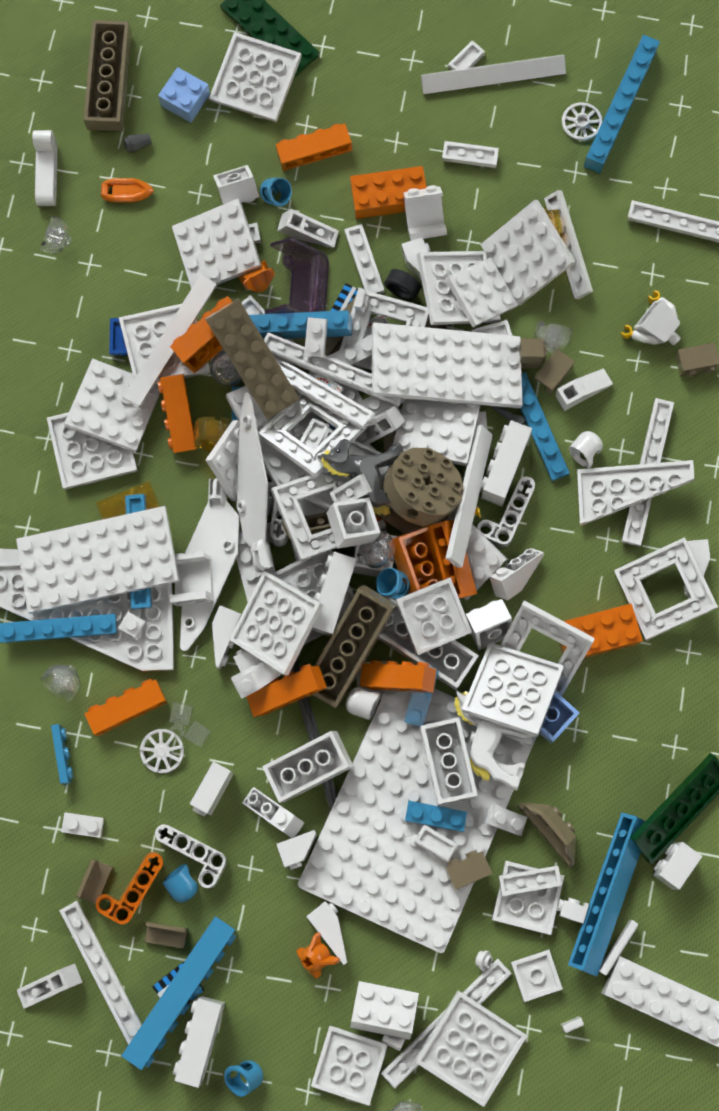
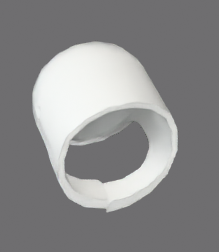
[569,431,603,469]
[346,687,382,720]

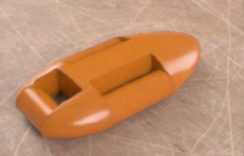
[101,178,154,203]

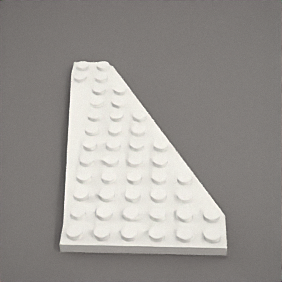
[0,548,174,672]

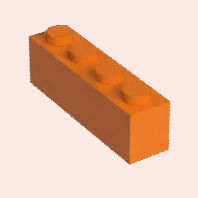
[275,123,352,171]
[158,373,197,453]
[429,519,477,599]
[359,660,437,693]
[246,664,327,717]
[84,679,168,736]

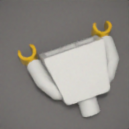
[621,291,681,345]

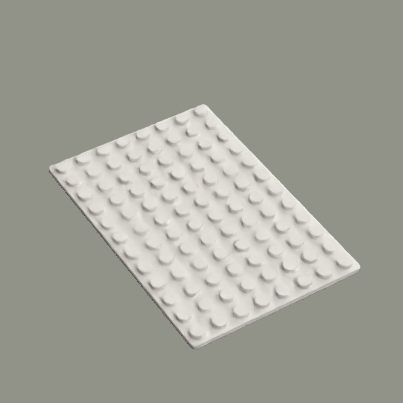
[298,688,536,953]

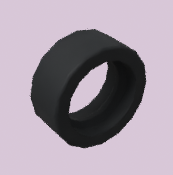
[384,269,422,301]

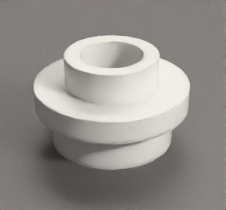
[475,950,493,971]

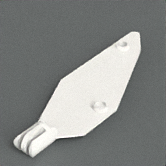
[237,392,273,573]
[180,478,240,651]

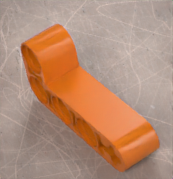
[96,852,163,924]

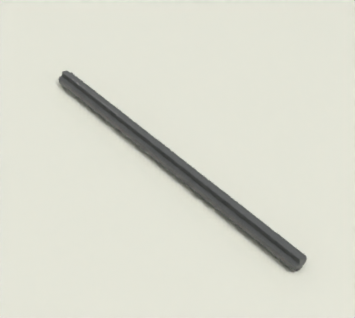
[290,659,337,812]

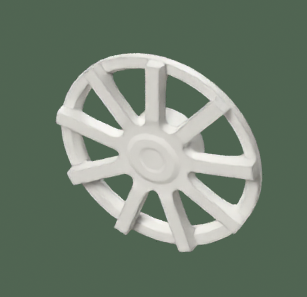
[562,102,602,141]
[140,729,184,773]

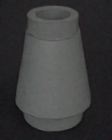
[123,133,152,153]

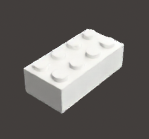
[480,421,532,507]
[312,552,357,636]
[419,717,478,806]
[262,731,354,802]
[173,996,225,1088]

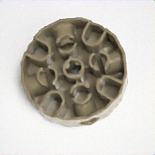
[383,448,463,526]

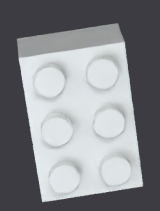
[350,981,419,1040]

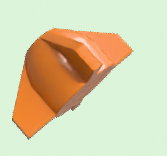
[238,260,275,293]
[296,932,340,979]

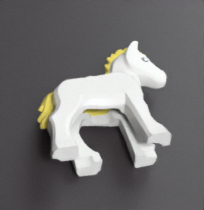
[454,691,534,791]

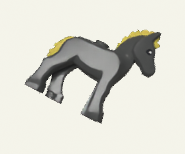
[317,439,404,516]

